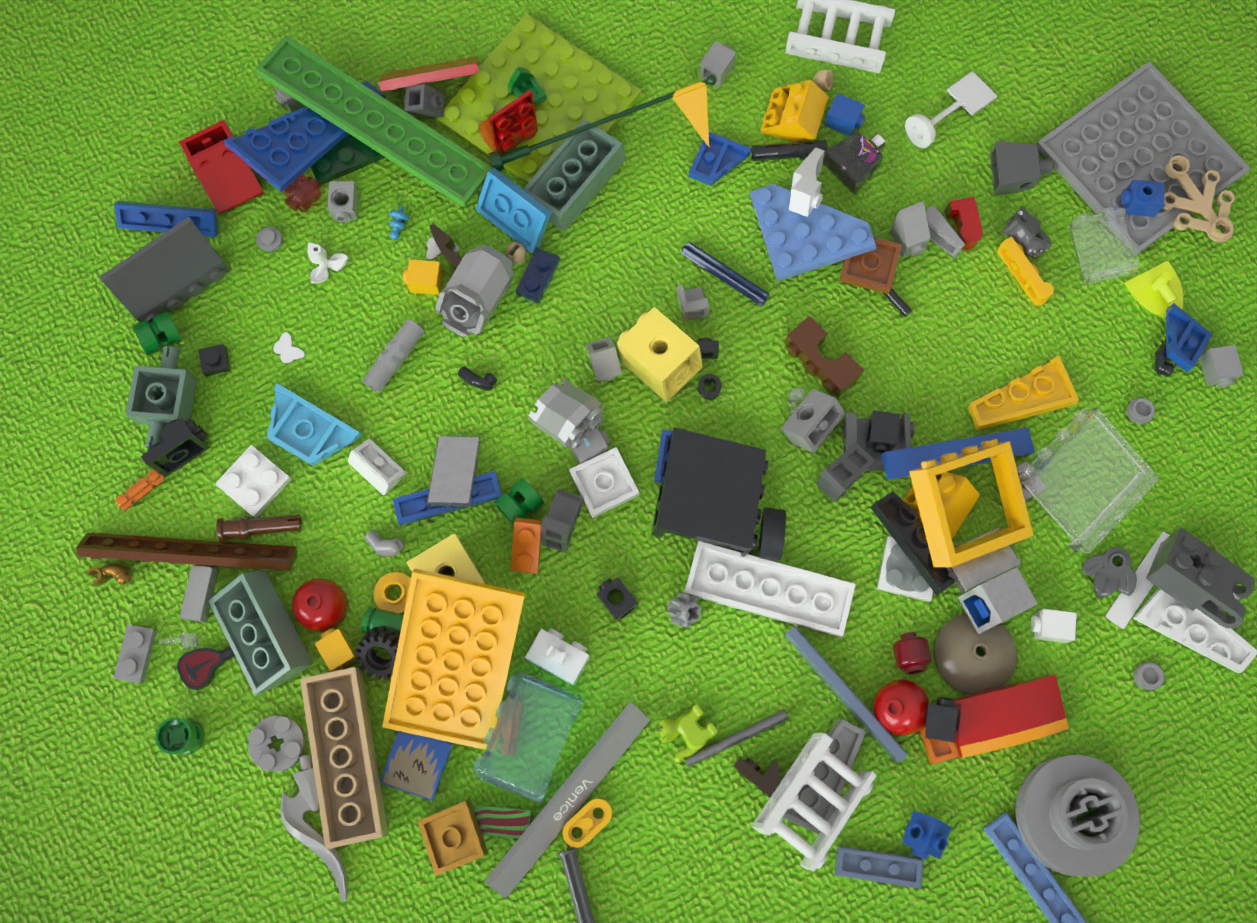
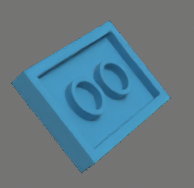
[475,168,552,253]

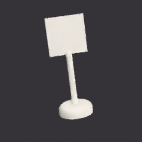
[905,71,998,148]

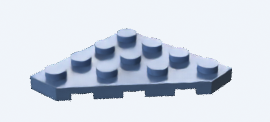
[749,184,876,282]

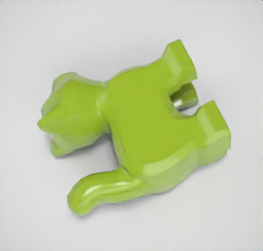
[659,704,718,763]

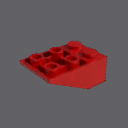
[478,90,538,155]
[179,120,264,215]

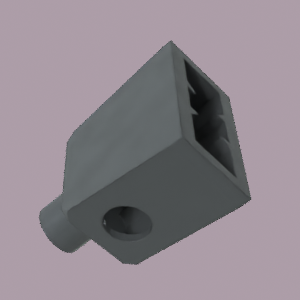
[990,141,1053,196]

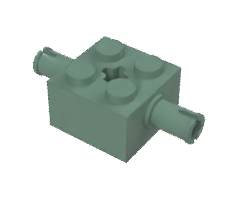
[125,346,197,449]

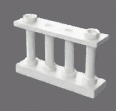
[785,0,895,73]
[752,733,877,872]

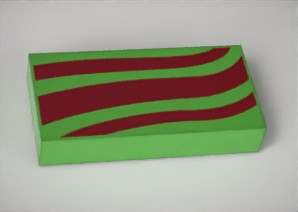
[474,805,532,839]

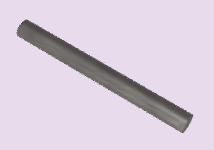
[684,710,788,767]

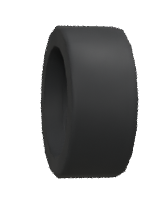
[759,508,786,560]

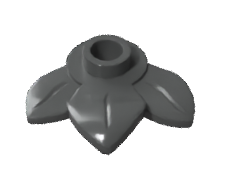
[1082,547,1137,598]

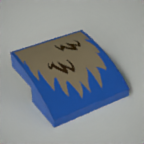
[380,731,453,801]

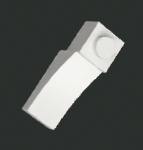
[789,148,824,217]

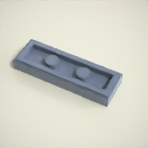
[834,846,924,889]

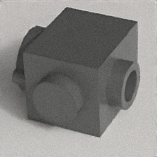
[404,84,445,119]

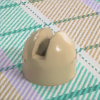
[813,70,833,90]
[506,242,526,264]

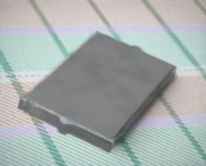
[427,434,481,509]
[946,526,1022,594]

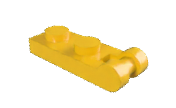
[996,237,1054,306]

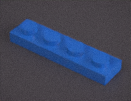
[114,201,219,237]
[393,471,502,526]

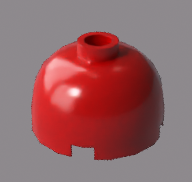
[292,578,348,633]
[873,679,929,736]

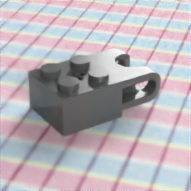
[1146,528,1256,628]

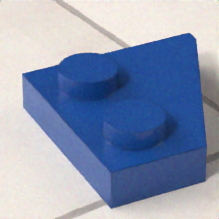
[1166,303,1213,372]

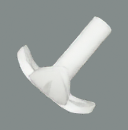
[307,243,348,284]

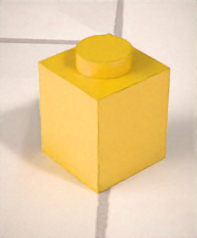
[403,259,443,295]
[314,628,358,672]

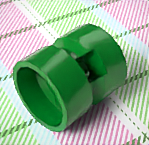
[132,311,181,356]
[493,477,544,526]
[155,717,205,755]

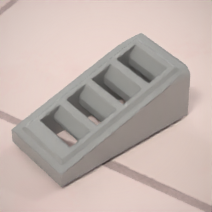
[926,205,965,258]

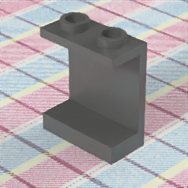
[842,413,914,471]

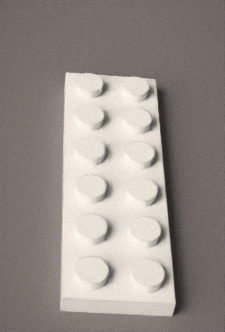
[684,541,856,638]

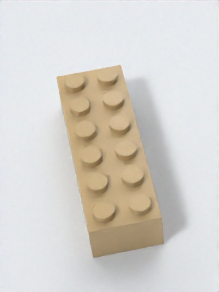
[300,667,389,849]

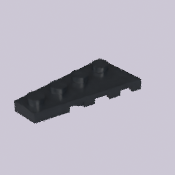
[870,491,959,596]

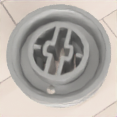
[1016,755,1140,876]

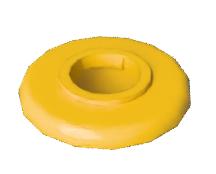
[373,572,411,614]

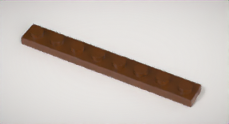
[76,532,297,571]

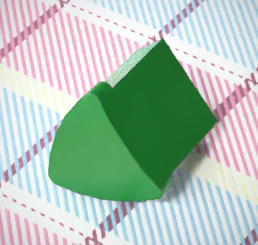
[508,67,547,107]

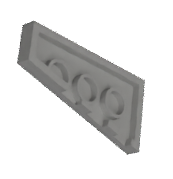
[783,719,866,834]

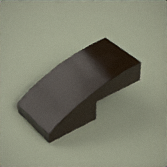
[429,223,462,270]

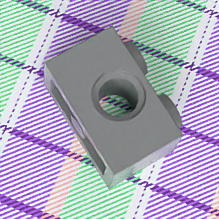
[781,389,845,453]

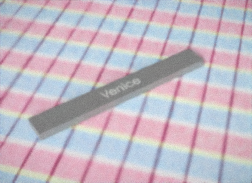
[485,702,650,898]

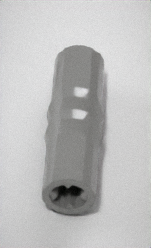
[362,319,425,393]

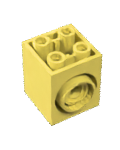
[617,307,703,403]
[406,533,486,584]

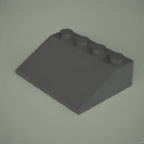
[99,217,230,322]

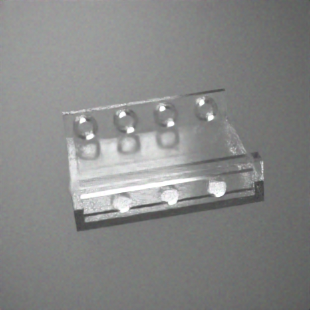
[1019,408,1160,553]

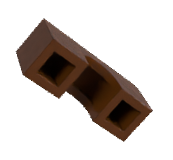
[784,315,864,398]

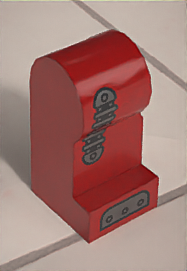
[945,197,983,250]

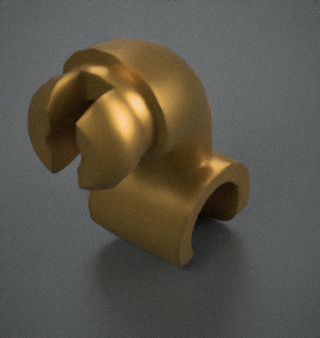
[87,564,132,585]

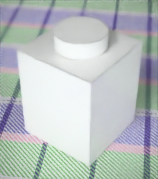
[1030,609,1076,643]

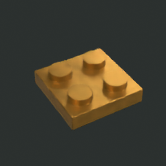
[417,800,489,876]

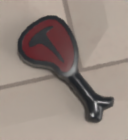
[177,646,235,690]

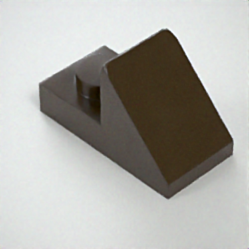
[732,757,780,798]

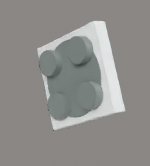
[876,536,933,602]

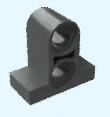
[815,442,876,503]
[541,489,584,553]

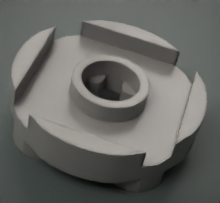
[248,716,306,772]

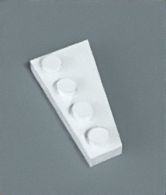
[1133,588,1257,673]

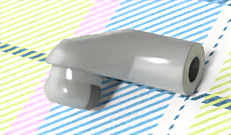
[364,530,404,556]

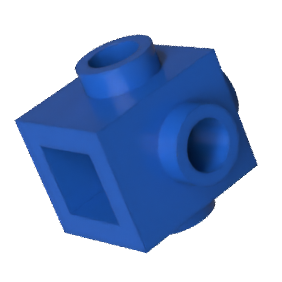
[902,811,951,860]

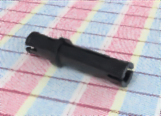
[751,140,827,162]

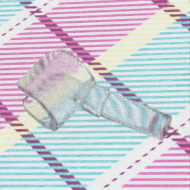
[788,387,805,419]
[159,633,199,650]

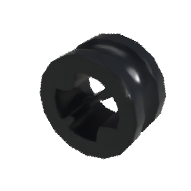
[698,374,722,400]

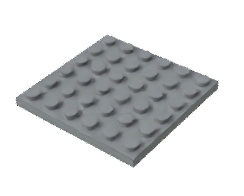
[1035,61,1251,256]

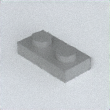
[113,625,157,684]

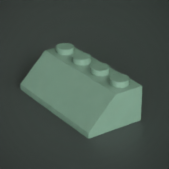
[523,118,626,232]
[208,570,313,696]

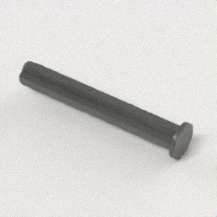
[556,848,595,923]

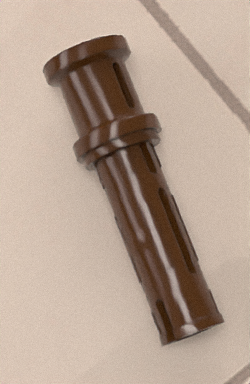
[216,514,302,542]

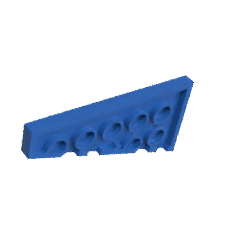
[224,81,386,192]

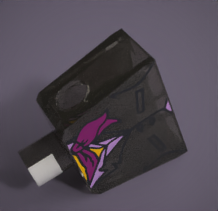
[823,132,886,195]

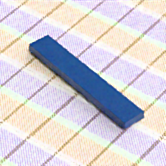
[881,428,1035,480]

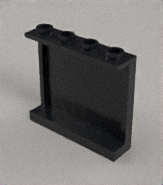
[651,427,768,557]

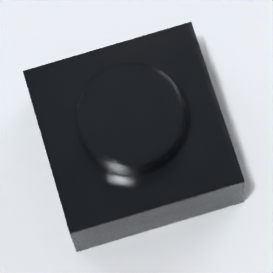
[695,338,719,359]
[198,344,231,376]

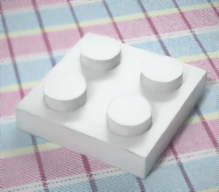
[215,445,292,518]
[569,447,640,518]

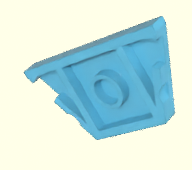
[267,383,362,466]

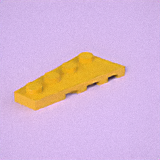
[968,356,1079,431]

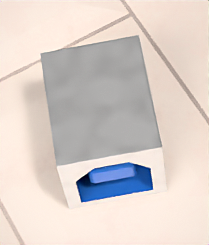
[958,568,1038,634]

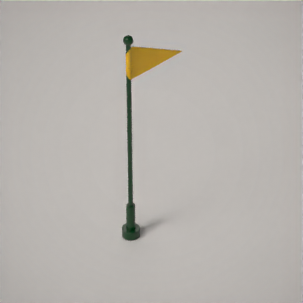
[488,75,717,172]

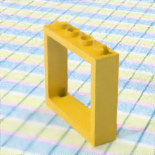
[909,438,1034,567]

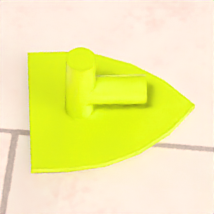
[1124,261,1183,318]

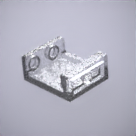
[1069,207,1140,285]

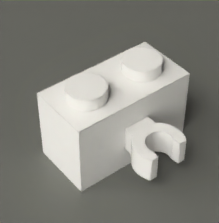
[525,628,590,687]

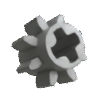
[667,592,701,628]

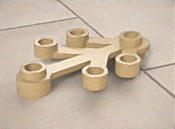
[1163,155,1235,243]

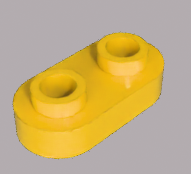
[563,799,612,848]

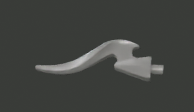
[280,755,347,901]

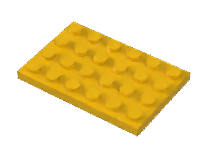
[382,568,525,751]

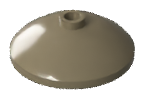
[934,613,1017,695]

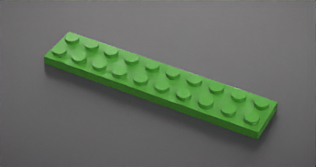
[256,35,493,208]

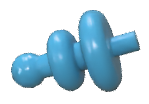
[389,206,410,240]

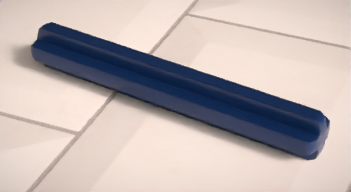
[681,241,769,306]

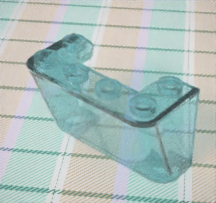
[473,671,584,804]

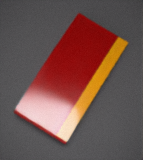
[954,674,1069,758]

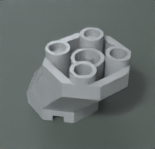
[435,244,514,337]
[528,378,604,449]

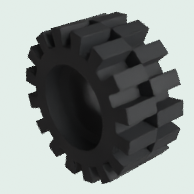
[355,626,400,680]

